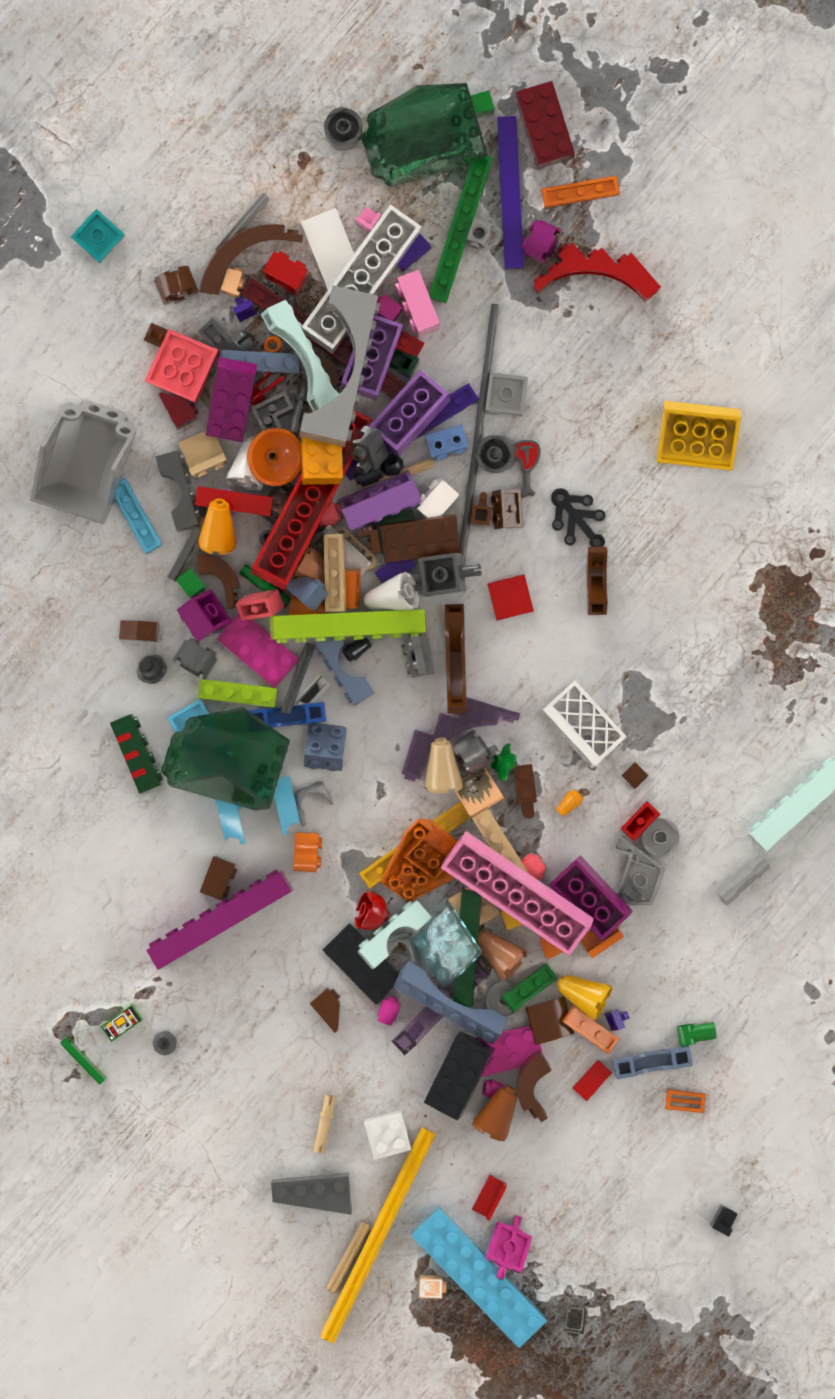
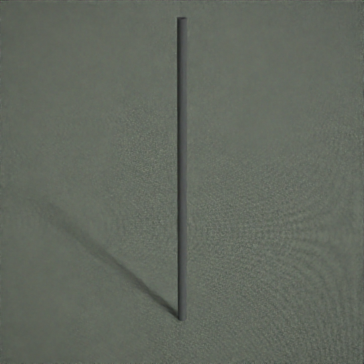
[460,304,499,566]

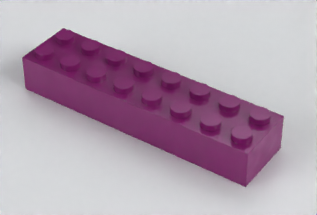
[146,869,294,970]

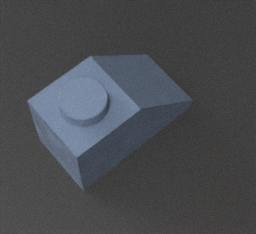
[287,576,329,611]

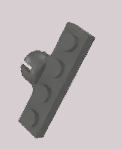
[198,318,264,384]

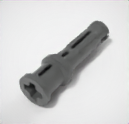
[288,380,309,437]

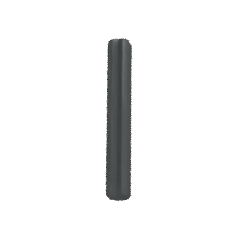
[281,643,315,715]

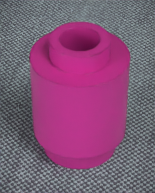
[377,996,401,1026]

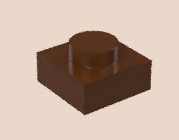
[621,762,648,789]

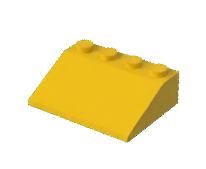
[657,401,741,471]

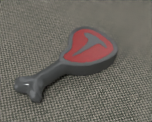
[516,440,541,498]

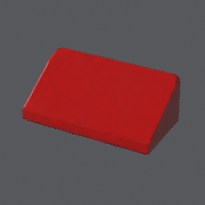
[620,801,661,842]

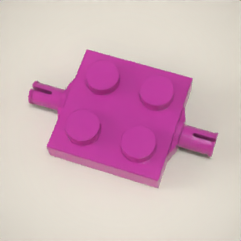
[485,1215,532,1280]

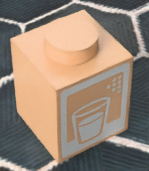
[419,1275,446,1299]

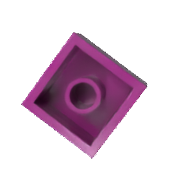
[177,589,232,642]

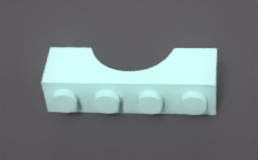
[357,900,432,969]

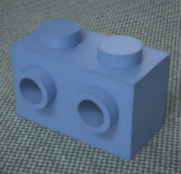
[425,424,469,461]

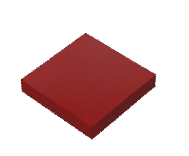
[487,574,534,621]

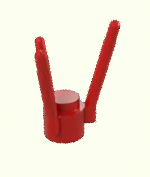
[250,372,285,406]

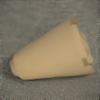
[424,738,463,794]

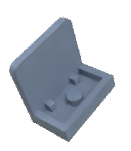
[304,723,347,771]

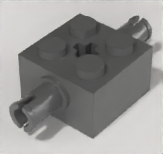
[410,553,482,596]

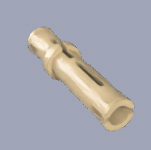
[313,1094,337,1154]

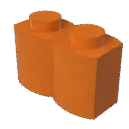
[293,832,322,872]

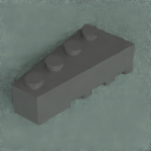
[271,1173,352,1215]

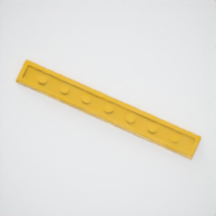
[359,801,470,889]

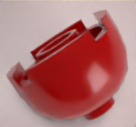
[354,891,389,930]

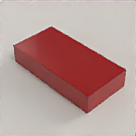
[572,1059,612,1101]

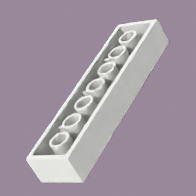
[301,205,422,354]

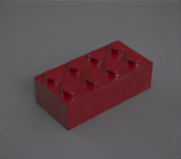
[515,81,575,170]

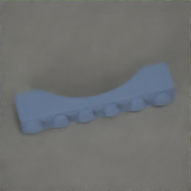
[393,961,508,1044]

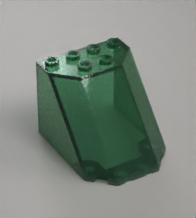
[362,83,488,187]
[161,707,290,811]

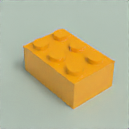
[301,437,343,485]

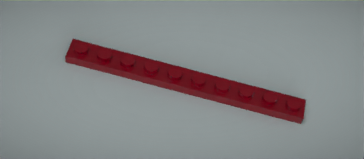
[241,278,407,399]

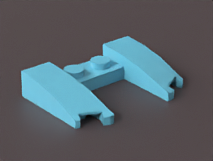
[214,776,300,844]

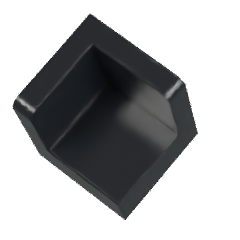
[710,1204,737,1237]

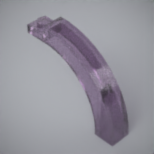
[391,961,489,1056]

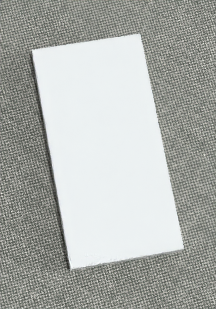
[301,208,354,290]

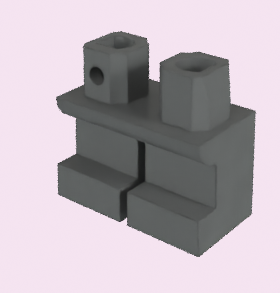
[351,426,388,474]

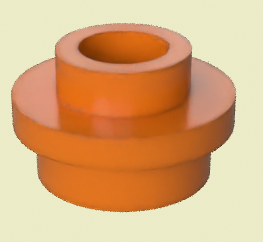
[264,336,283,353]

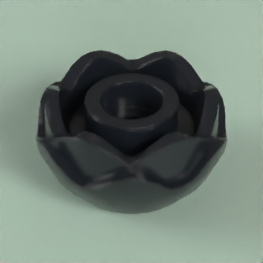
[380,454,404,476]

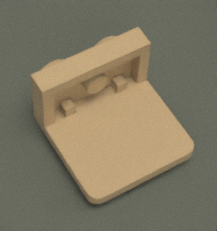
[179,430,228,479]

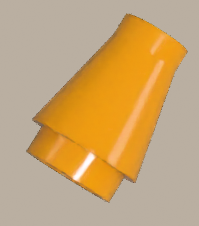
[556,788,584,817]

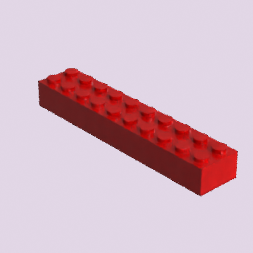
[251,410,373,591]

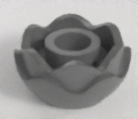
[153,1031,177,1055]

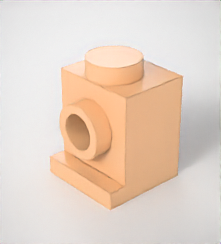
[220,267,245,298]

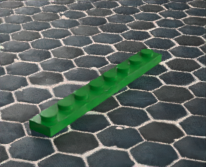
[429,152,493,304]

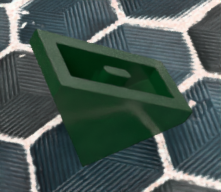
[389,349,420,379]

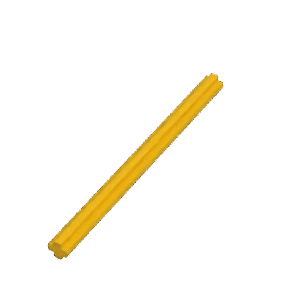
[320,1127,436,1344]

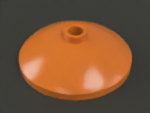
[247,428,302,486]

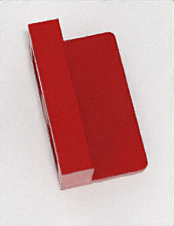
[472,1174,507,1221]

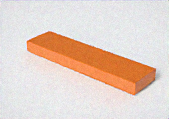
[541,175,620,209]

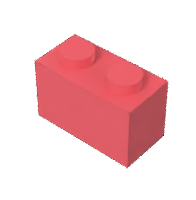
[236,589,284,621]

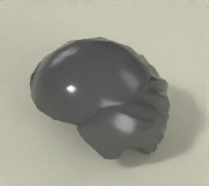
[137,654,167,684]

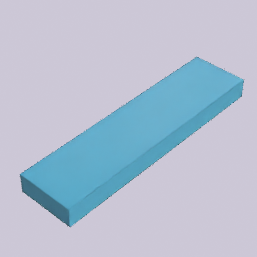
[115,478,162,554]

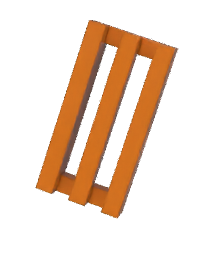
[665,1089,706,1113]

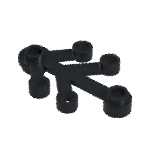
[551,488,605,547]

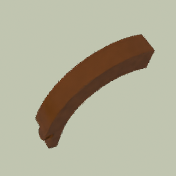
[199,224,303,295]
[445,604,467,715]

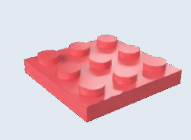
[145,329,220,404]

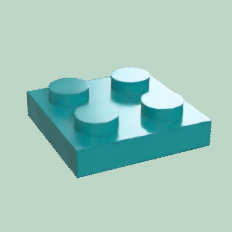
[71,209,125,263]

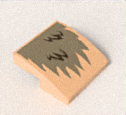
[453,768,504,818]

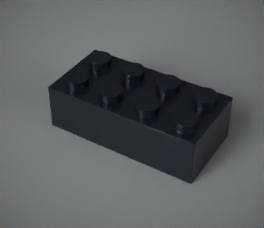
[423,1031,495,1121]

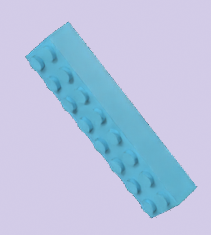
[411,1206,547,1348]

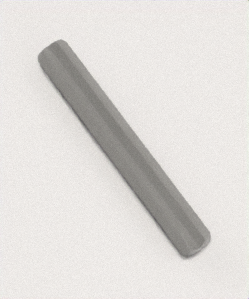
[214,192,269,251]

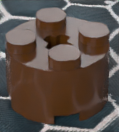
[154,266,199,305]

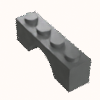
[155,450,202,532]

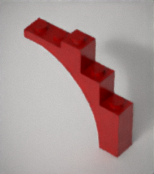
[533,242,661,302]

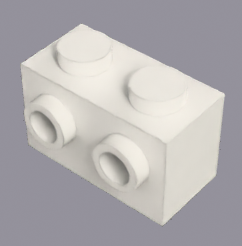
[415,478,459,518]

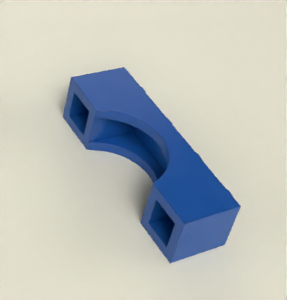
[247,702,327,730]

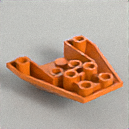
[380,818,458,902]

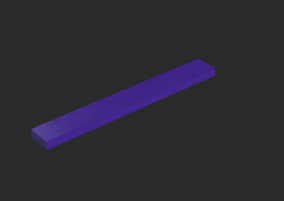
[497,116,524,270]
[346,383,479,481]

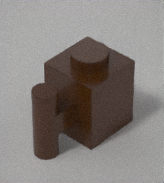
[470,492,492,528]

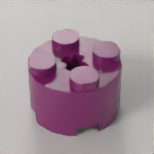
[521,220,562,264]

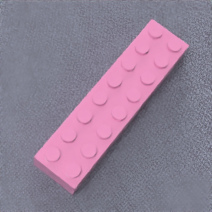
[441,831,593,955]

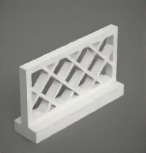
[540,680,627,769]

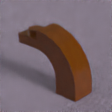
[586,547,608,615]
[516,1050,552,1123]

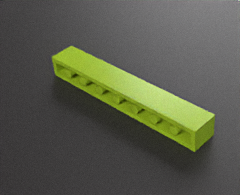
[270,609,426,643]

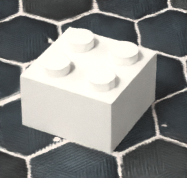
[364,1110,412,1160]

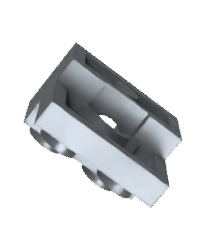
[401,635,434,678]

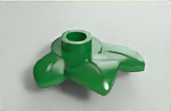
[491,743,517,781]

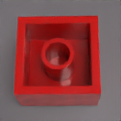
[263,251,309,296]

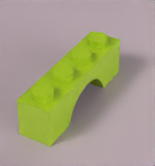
[198,679,278,708]

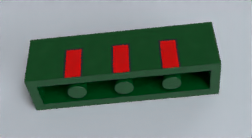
[110,714,164,794]

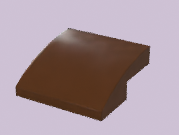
[525,996,575,1045]

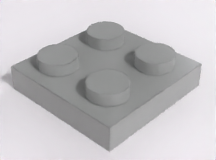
[485,372,528,416]

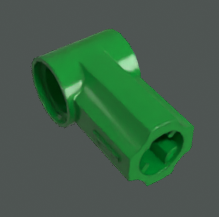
[677,1022,717,1046]

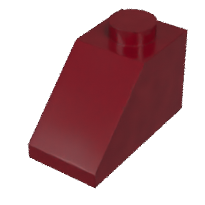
[158,392,199,430]

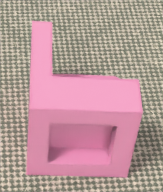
[355,207,382,233]

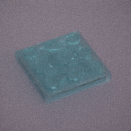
[413,906,482,988]

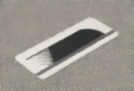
[295,675,330,705]

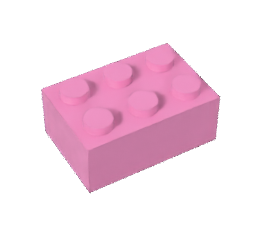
[395,270,440,338]

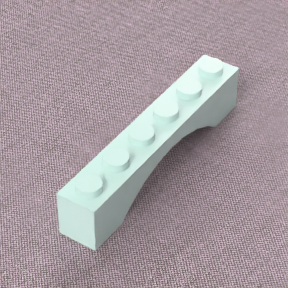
[261,300,339,412]

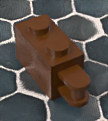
[513,764,537,819]

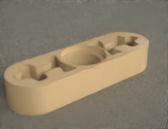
[334,526,377,570]

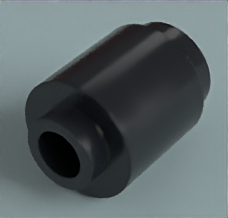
[353,468,383,488]

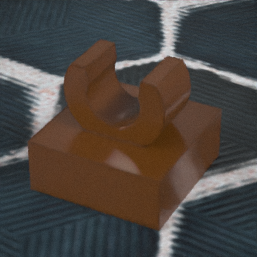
[144,323,168,348]

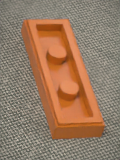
[562,1006,620,1054]

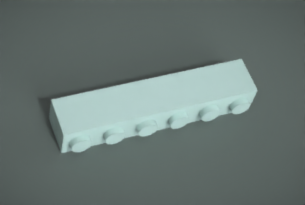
[749,757,835,851]

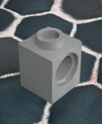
[467,217,493,249]

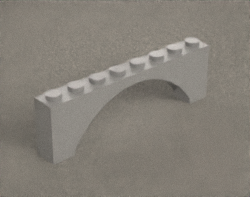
[299,285,380,447]

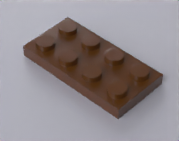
[380,514,461,563]

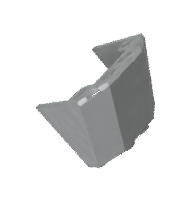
[30,401,137,525]

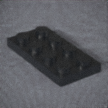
[322,923,399,1005]

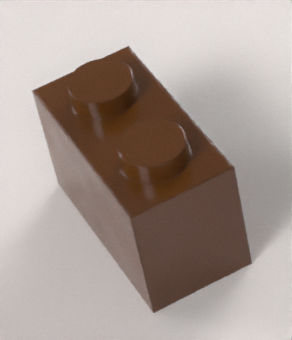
[200,856,238,900]

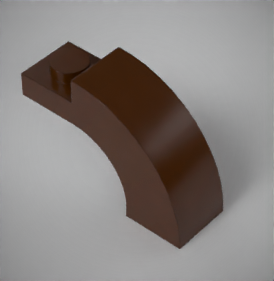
[196,554,241,609]

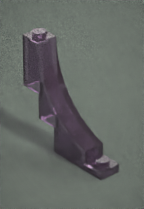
[401,697,520,782]

